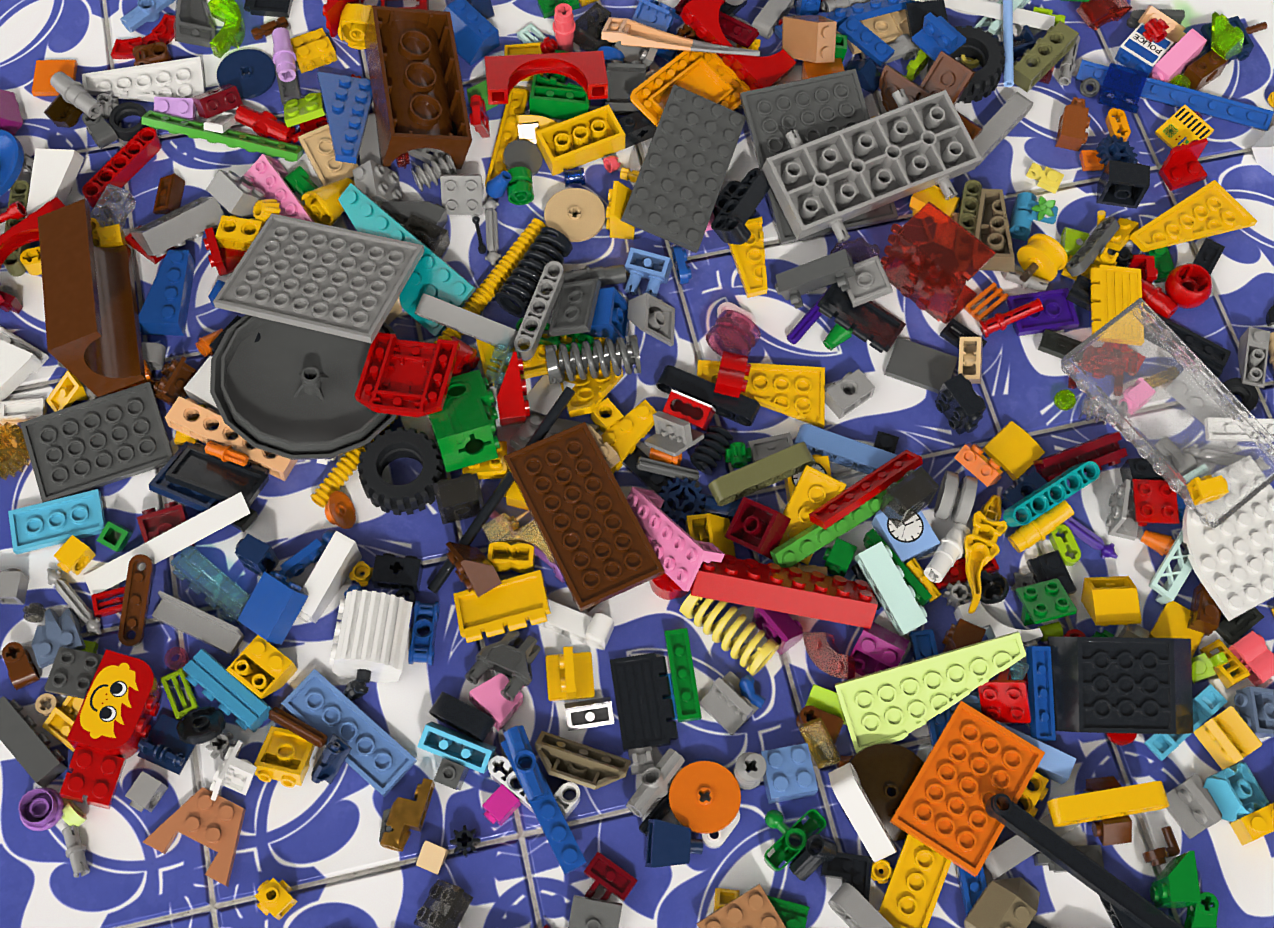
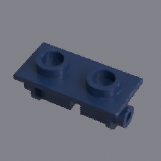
[311,733,352,784]

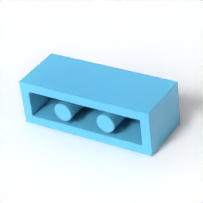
[417,721,497,774]

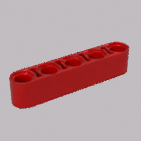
[82,127,162,208]

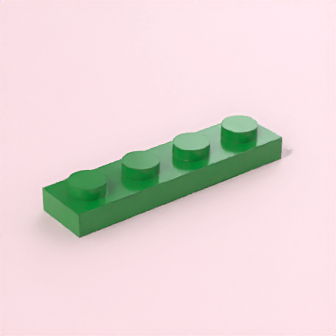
[863,528,932,607]
[664,628,702,722]

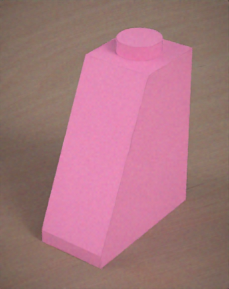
[1149,28,1207,83]

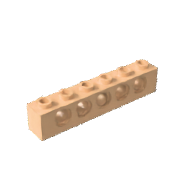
[165,396,298,481]

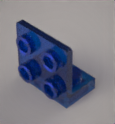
[1097,63,1148,114]

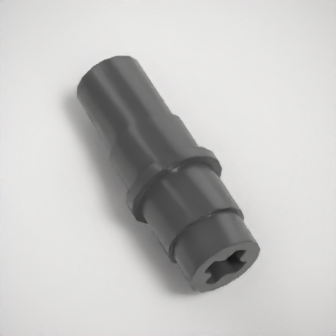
[563,265,626,287]

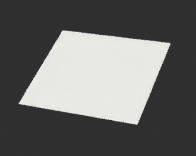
[524,375,575,415]

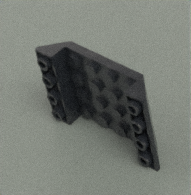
[1048,637,1193,734]

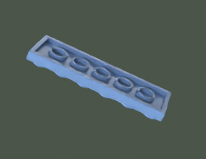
[281,669,417,797]

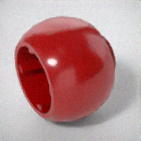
[1165,263,1213,309]

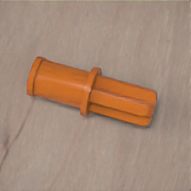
[205,440,249,466]

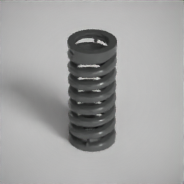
[545,335,641,384]

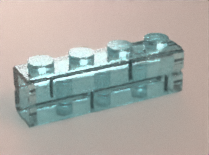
[170,545,250,625]

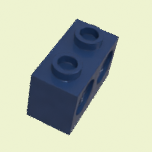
[235,533,280,577]

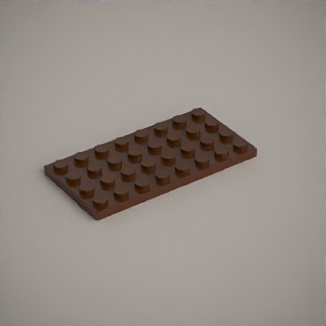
[504,422,664,612]

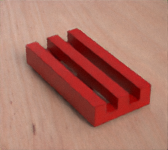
[91,586,125,618]

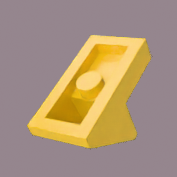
[46,370,88,412]

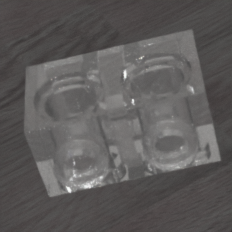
[90,184,136,228]

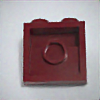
[137,501,196,552]

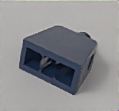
[645,819,703,868]

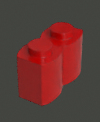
[714,351,751,398]

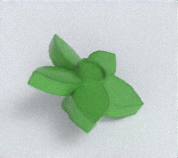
[1031,196,1056,221]

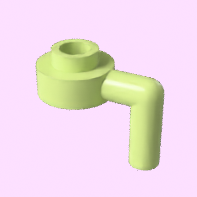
[62,798,87,827]

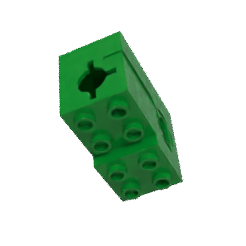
[428,370,500,473]

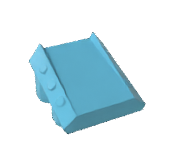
[1203,762,1269,822]

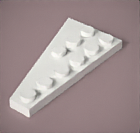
[82,56,205,102]

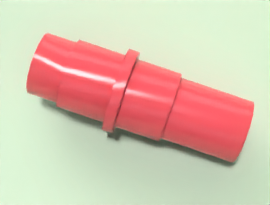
[553,3,576,52]

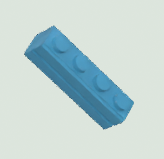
[183,649,272,732]

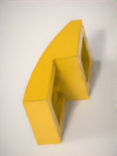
[515,114,558,129]

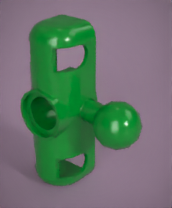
[764,809,826,872]

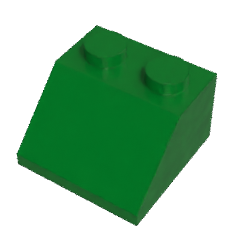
[1150,851,1201,908]

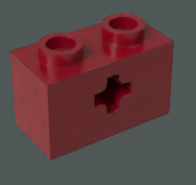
[192,84,243,119]

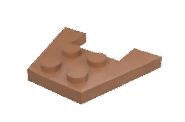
[143,787,246,887]

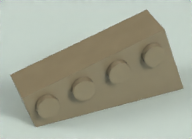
[972,189,1015,272]

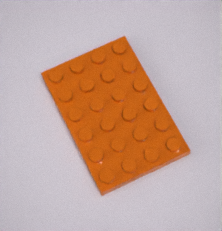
[890,701,1045,877]

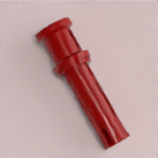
[978,298,1044,338]

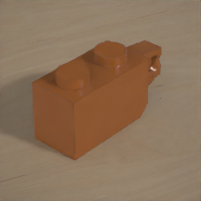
[1055,97,1091,151]

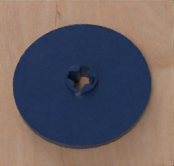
[217,49,276,99]

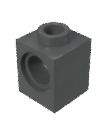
[434,758,469,790]

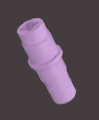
[272,27,297,82]

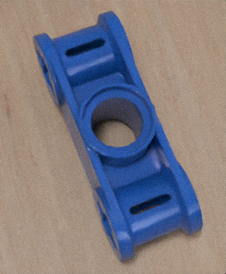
[408,600,440,666]

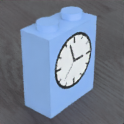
[871,498,940,564]

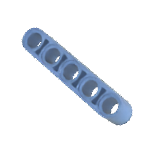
[794,424,897,475]

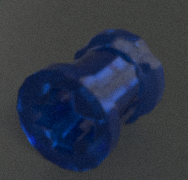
[563,168,585,187]

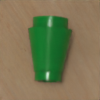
[823,323,853,351]

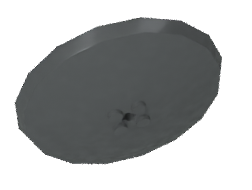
[210,315,398,460]

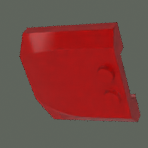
[355,332,460,418]

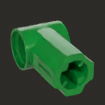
[283,166,319,196]

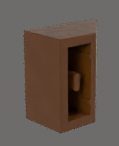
[446,542,502,597]

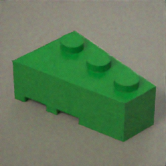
[529,74,591,120]

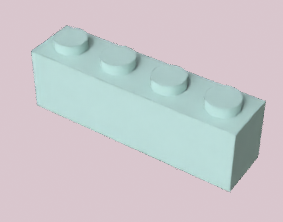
[854,541,928,636]

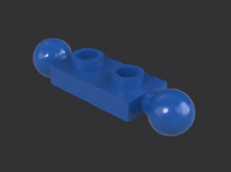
[270,530,336,580]

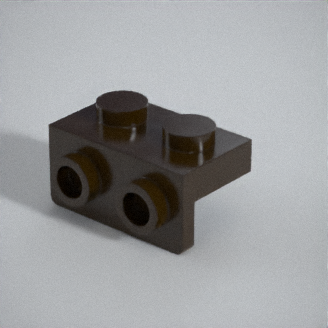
[44,94,83,128]

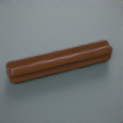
[269,707,328,748]

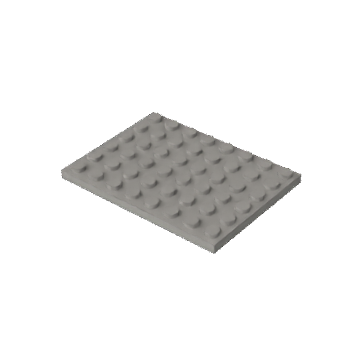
[213,213,425,343]

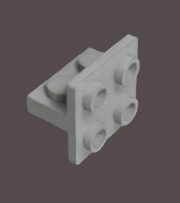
[440,174,484,215]
[644,411,704,457]
[699,671,759,735]
[1166,774,1222,839]

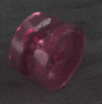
[706,310,761,357]

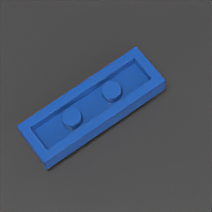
[837,15,895,67]

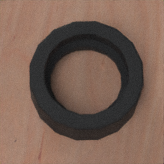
[109,102,149,141]

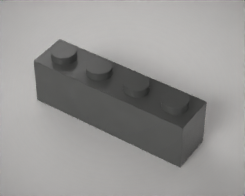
[0,696,68,787]

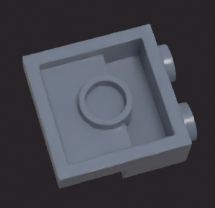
[1234,686,1274,738]

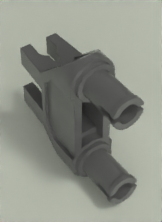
[465,630,541,701]

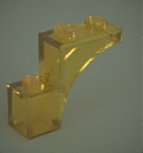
[481,513,556,564]

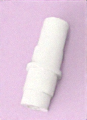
[924,523,972,583]

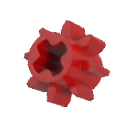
[1142,18,1169,43]

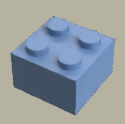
[760,743,818,804]

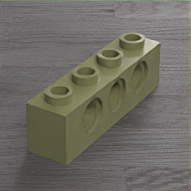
[1014,21,1079,92]

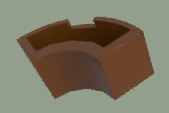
[1083,776,1132,846]

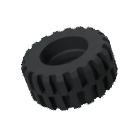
[927,25,1005,104]
[358,427,445,515]

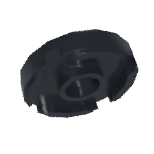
[176,706,226,745]

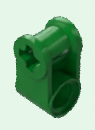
[1184,892,1219,928]

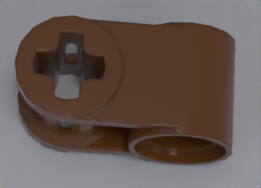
[132,42,173,66]
[2,642,40,690]
[796,706,844,744]

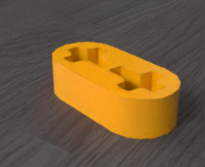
[1105,108,1131,142]

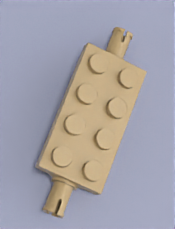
[836,9,910,55]

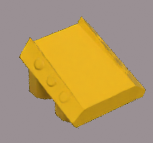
[909,185,960,226]

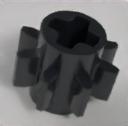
[450,825,481,858]

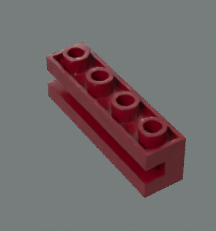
[1033,431,1128,482]

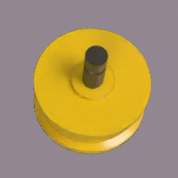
[1017,233,1068,282]

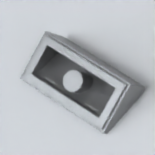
[564,697,615,731]

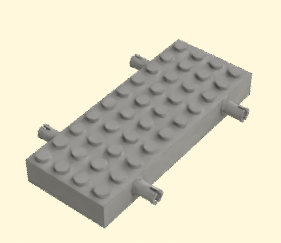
[762,89,982,243]

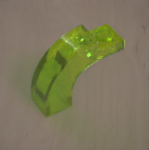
[208,0,245,58]

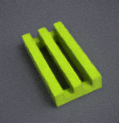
[160,668,199,721]

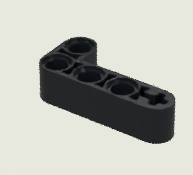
[711,168,770,245]

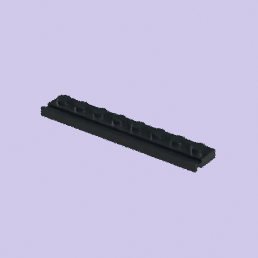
[1066,274,1231,377]

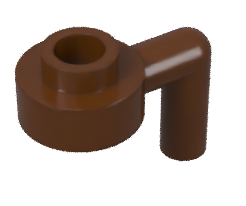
[1142,826,1180,867]

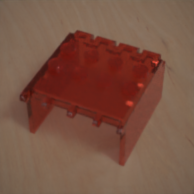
[881,202,996,324]

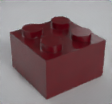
[724,497,791,560]

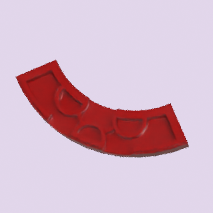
[110,14,175,59]

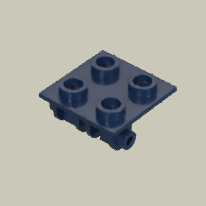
[137,713,196,775]

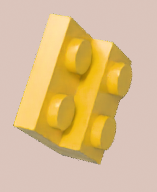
[291,28,337,74]
[254,726,315,788]

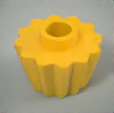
[253,199,280,224]

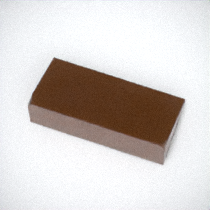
[153,173,185,215]

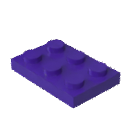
[1006,288,1080,336]

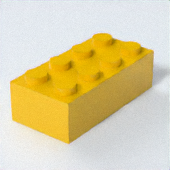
[536,104,625,176]

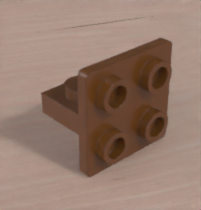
[152,356,197,406]

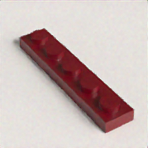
[674,0,759,49]

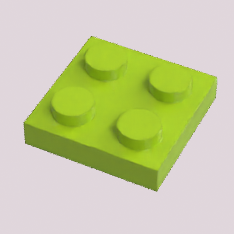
[284,92,325,128]

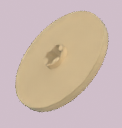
[544,188,605,242]

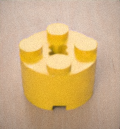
[338,3,372,50]

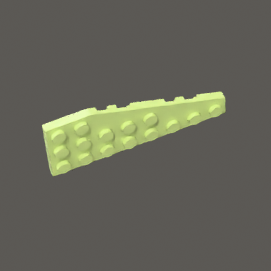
[835,631,1026,753]

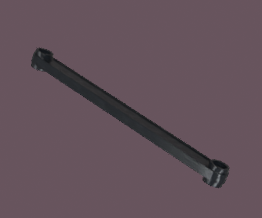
[985,794,1184,928]

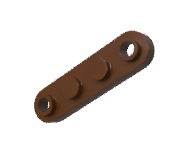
[118,554,154,647]

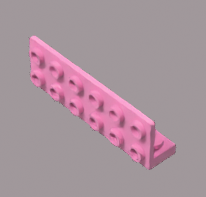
[244,154,315,222]
[627,486,725,591]

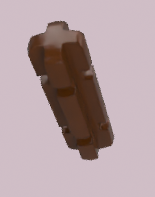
[251,17,289,40]

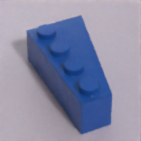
[138,250,195,336]

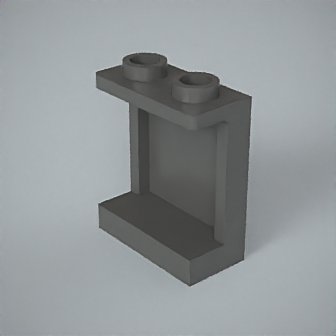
[605,60,646,115]

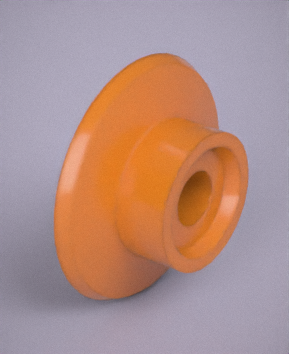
[325,491,356,529]

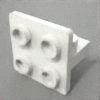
[210,740,257,801]

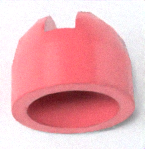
[603,155,621,173]

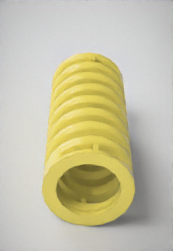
[679,593,780,676]

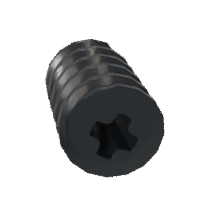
[690,425,733,475]

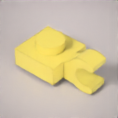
[1026,163,1064,194]

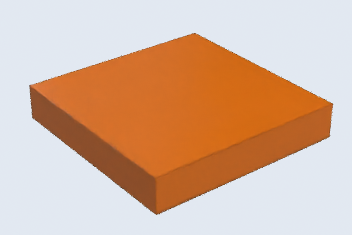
[31,60,78,96]

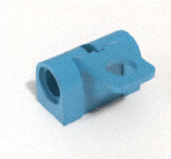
[1009,192,1058,241]

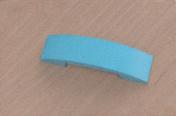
[1144,684,1228,761]

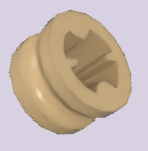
[35,693,60,717]

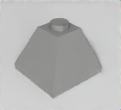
[628,292,675,346]

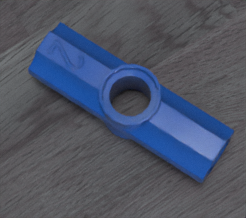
[503,725,548,802]

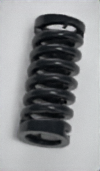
[495,227,573,318]

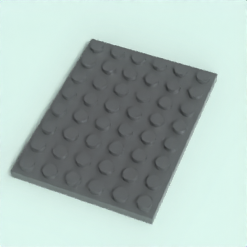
[740,69,898,245]

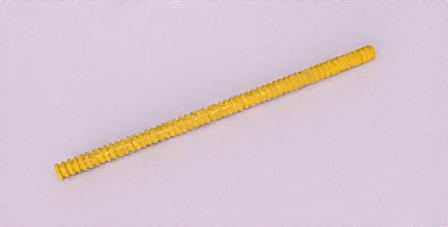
[310,218,547,508]

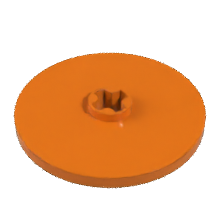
[669,761,741,834]

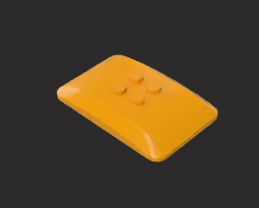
[630,51,751,127]

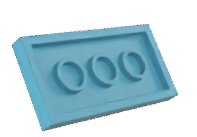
[8,489,106,555]

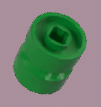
[507,167,534,205]

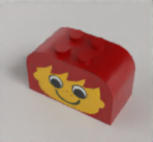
[67,649,161,759]

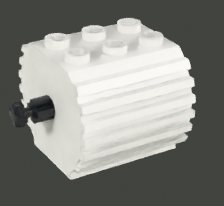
[329,590,413,694]

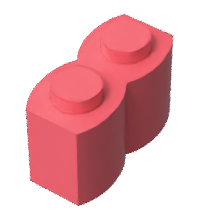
[1228,631,1274,687]

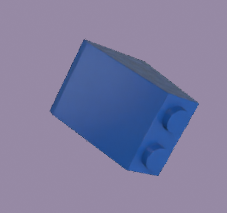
[583,287,629,344]

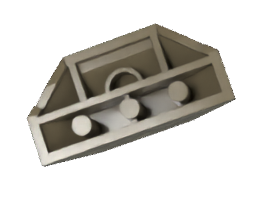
[534,731,631,790]
[964,877,1040,928]

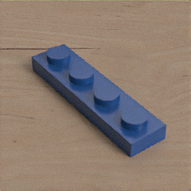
[1026,646,1056,741]

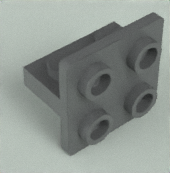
[44,647,103,699]

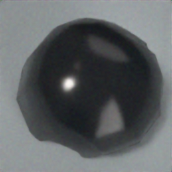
[980,570,1009,604]

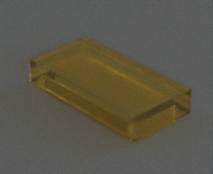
[799,717,841,769]

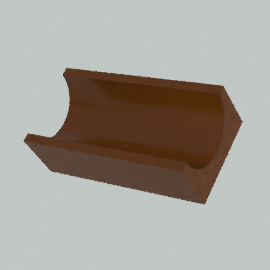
[364,6,472,169]
[38,198,146,397]

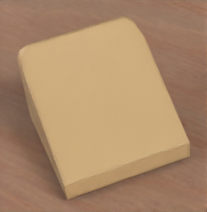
[416,840,449,875]

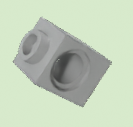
[125,771,168,812]

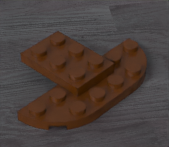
[879,51,983,140]

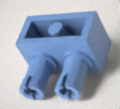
[624,247,673,298]

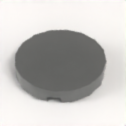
[502,140,543,176]

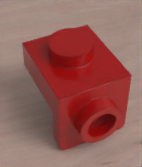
[1128,254,1158,284]

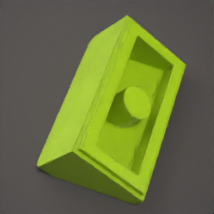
[805,684,847,726]

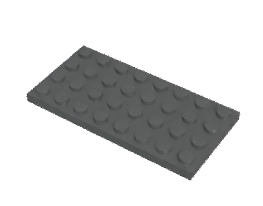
[621,84,746,253]

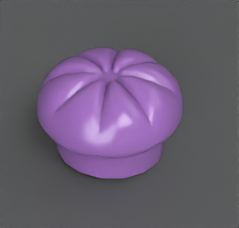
[18,787,64,831]

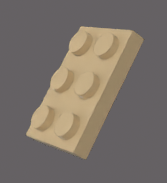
[298,124,359,186]

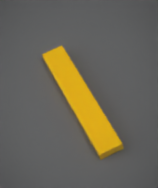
[485,88,530,186]

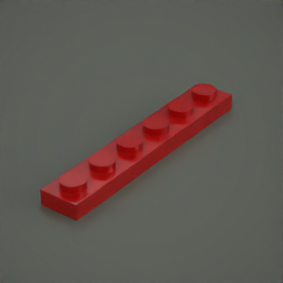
[809,450,923,529]

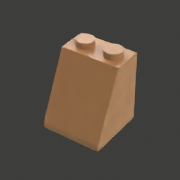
[782,15,837,63]

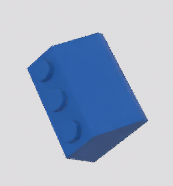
[444,0,500,66]

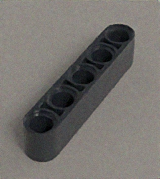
[656,365,760,426]

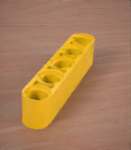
[1047,781,1170,827]

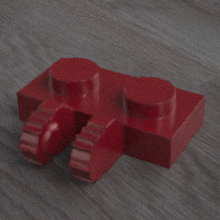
[584,852,638,902]

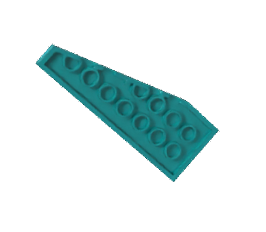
[338,183,476,337]

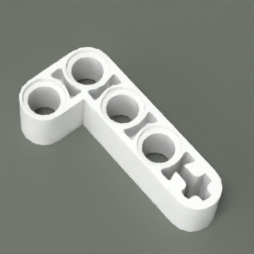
[528,600,614,650]
[488,756,581,820]
[828,762,897,862]

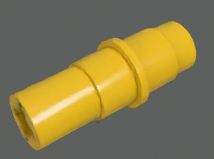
[1008,500,1074,553]

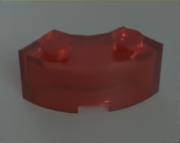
[1076,0,1133,31]
[803,632,855,680]

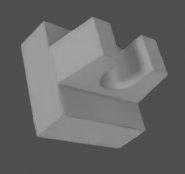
[628,746,655,775]

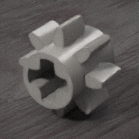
[97,93,118,119]
[942,580,972,610]
[206,732,237,761]

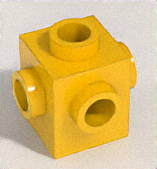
[255,878,298,920]

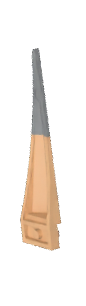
[602,17,760,56]

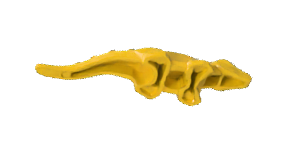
[964,495,1007,614]

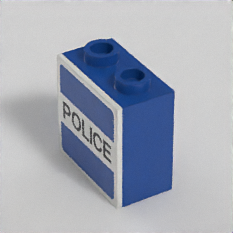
[1115,22,1174,77]

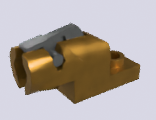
[379,778,435,852]

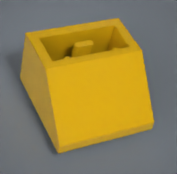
[606,181,635,240]
[685,513,736,558]
[1081,576,1142,626]
[226,635,298,699]

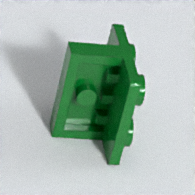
[1016,578,1077,626]

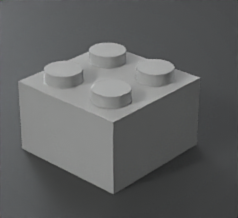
[206,169,266,219]

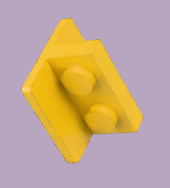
[462,441,509,480]
[545,646,595,701]
[1194,706,1262,770]

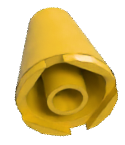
[301,178,355,226]

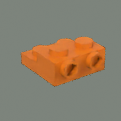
[954,443,1003,487]

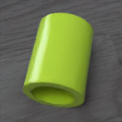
[1038,622,1063,642]

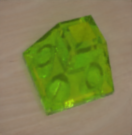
[1211,12,1244,60]

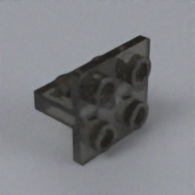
[414,879,473,928]

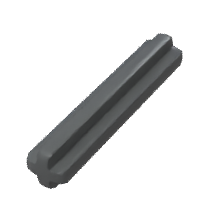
[636,457,699,482]

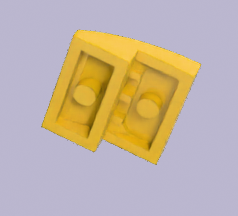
[982,421,1045,480]
[42,696,84,752]

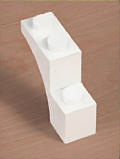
[954,601,1043,650]

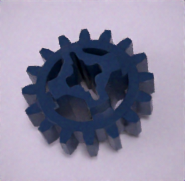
[1096,135,1138,168]
[658,477,705,525]

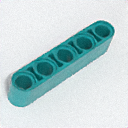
[1003,461,1100,527]

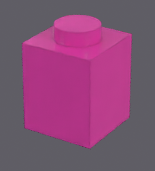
[482,784,521,826]

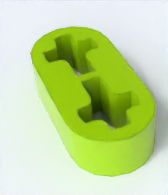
[1049,524,1081,566]

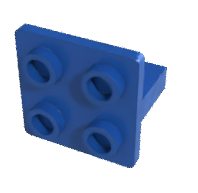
[632,0,679,32]
[912,12,966,61]

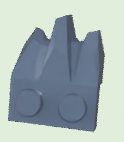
[31,608,86,668]

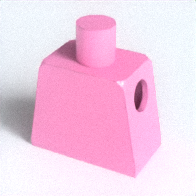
[469,673,525,731]

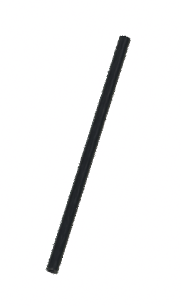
[427,386,575,594]

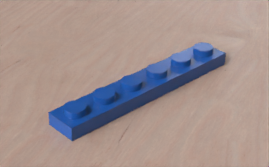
[500,740,587,875]

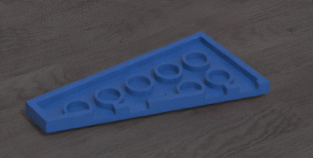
[317,71,373,164]

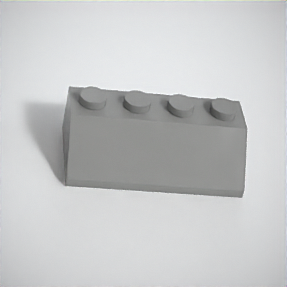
[130,196,225,258]

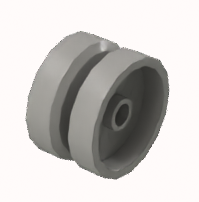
[934,470,978,525]

